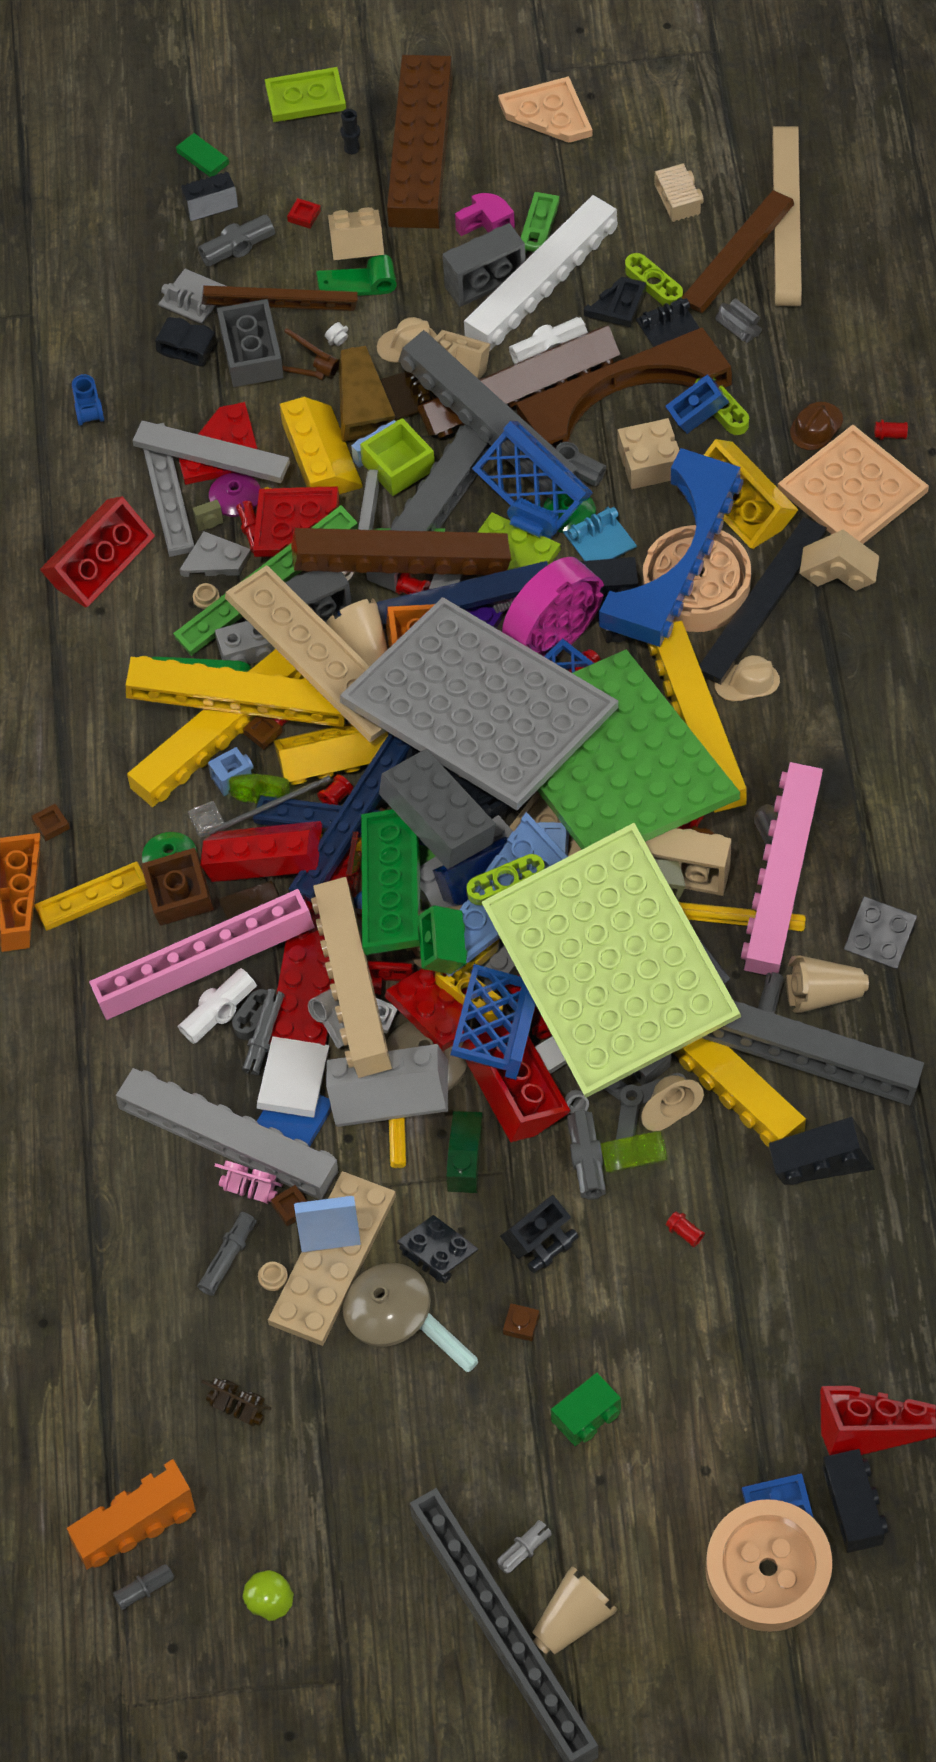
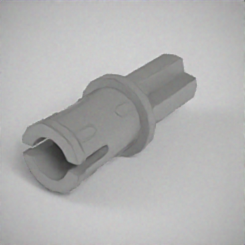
[496,1520,552,1574]

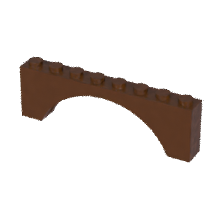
[516,327,732,449]

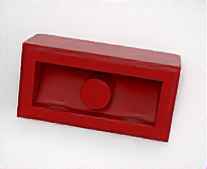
[367,960,414,981]

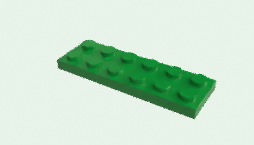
[361,809,420,955]

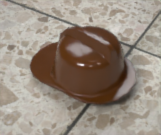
[790,402,843,450]

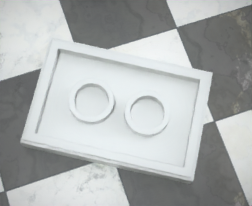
[257,1036,329,1118]

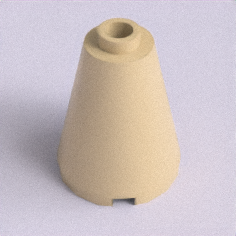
[326,599,388,666]
[786,955,869,1013]
[532,1566,618,1654]

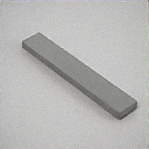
[133,421,290,483]
[143,423,194,557]

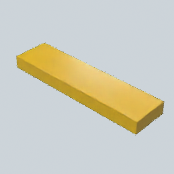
[34,861,147,931]

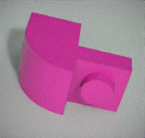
[455,193,515,236]

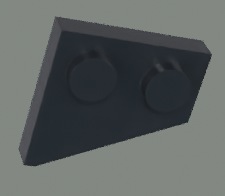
[584,277,646,327]

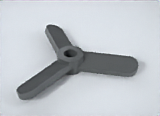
[604,1073,686,1152]

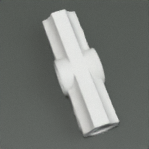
[509,317,588,364]
[177,968,257,1044]

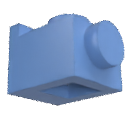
[208,747,253,796]

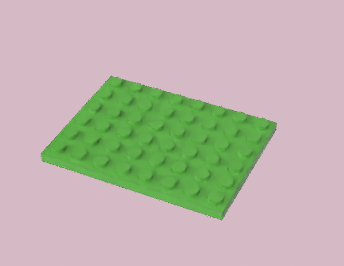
[537,649,740,850]

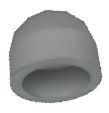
[565,1090,589,1114]

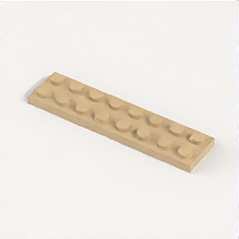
[225,565,386,742]

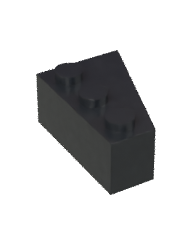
[769,1117,875,1185]

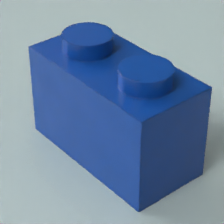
[666,374,729,434]

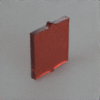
[346,832,362,898]

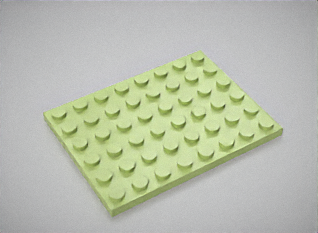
[482,823,741,1098]

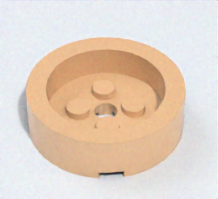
[643,525,751,632]
[706,1500,832,1632]

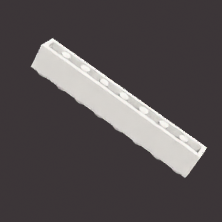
[464,195,618,350]

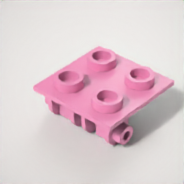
[215,1161,283,1204]

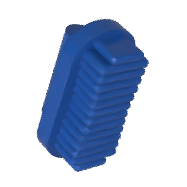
[507,498,558,538]

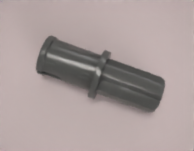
[113,1564,174,1610]

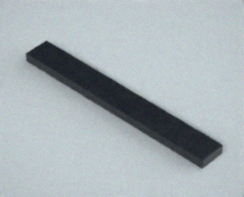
[699,517,827,685]

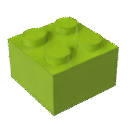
[360,418,435,496]

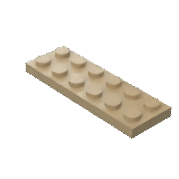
[268,1171,396,1346]

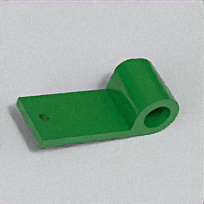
[316,254,397,296]

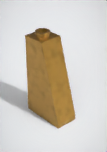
[339,346,395,442]

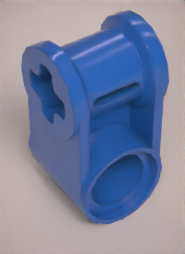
[72,374,104,426]

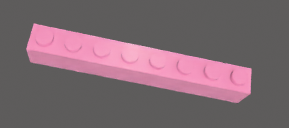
[741,762,823,976]
[89,889,315,1020]

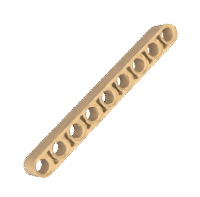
[773,126,801,306]

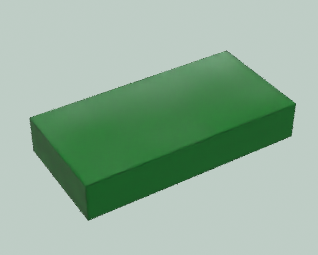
[176,133,229,177]

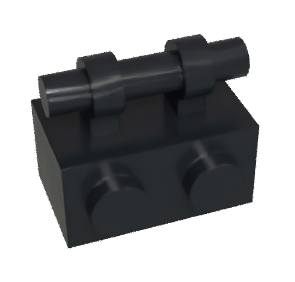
[500,1195,579,1273]

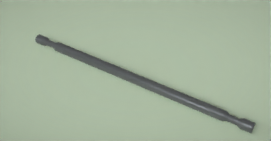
[208,775,331,835]

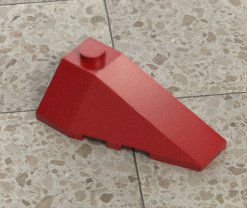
[820,1386,936,1455]

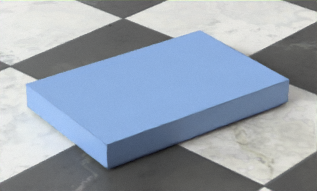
[294,1196,361,1252]

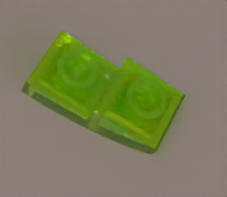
[229,774,290,804]
[600,1131,667,1173]

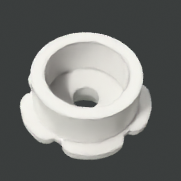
[325,322,348,346]

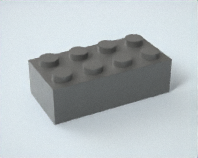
[379,749,496,869]

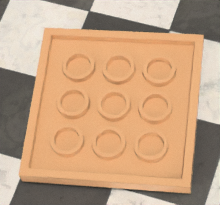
[778,425,929,544]

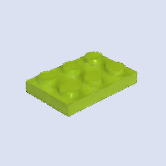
[265,67,346,122]
[478,512,561,570]

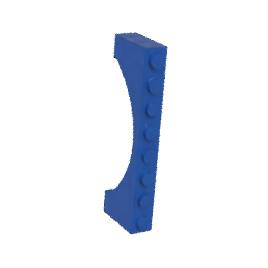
[599,448,743,647]

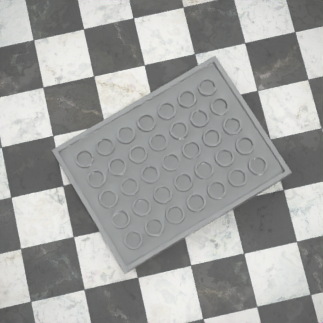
[340,597,619,810]

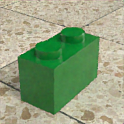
[418,905,467,974]
[551,1372,621,1446]

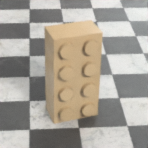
[645,828,731,896]

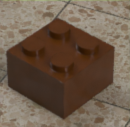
[141,848,214,926]

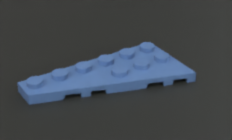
[446,812,568,977]

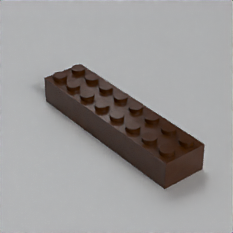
[387,55,452,229]

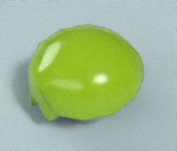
[243,1570,294,1621]

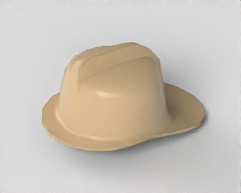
[377,317,437,363]
[715,655,780,702]
[641,1075,704,1131]

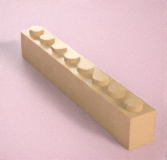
[311,877,392,1078]

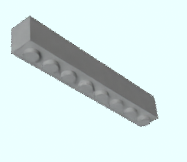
[116,1068,339,1200]

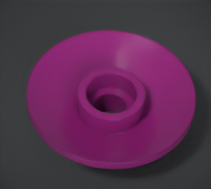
[209,472,261,517]

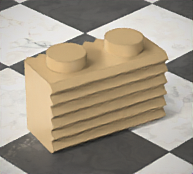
[655,163,704,222]

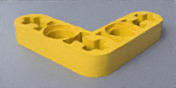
[435,938,503,1022]

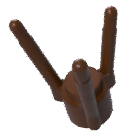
[282,328,340,380]

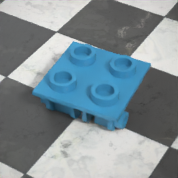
[563,507,637,561]

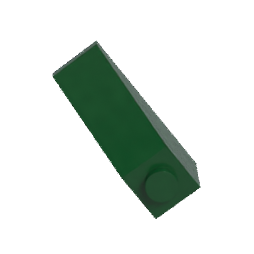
[446,1111,483,1193]

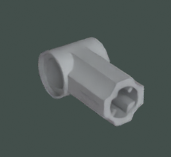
[308,989,345,1049]

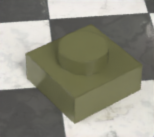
[192,500,223,531]

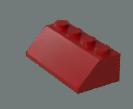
[40,496,155,607]
[200,821,322,882]
[461,1021,570,1143]

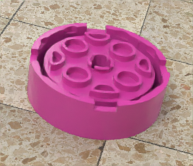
[502,557,604,657]

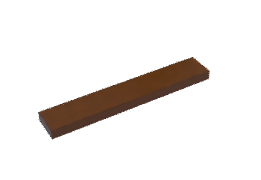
[682,190,794,313]
[202,285,358,311]

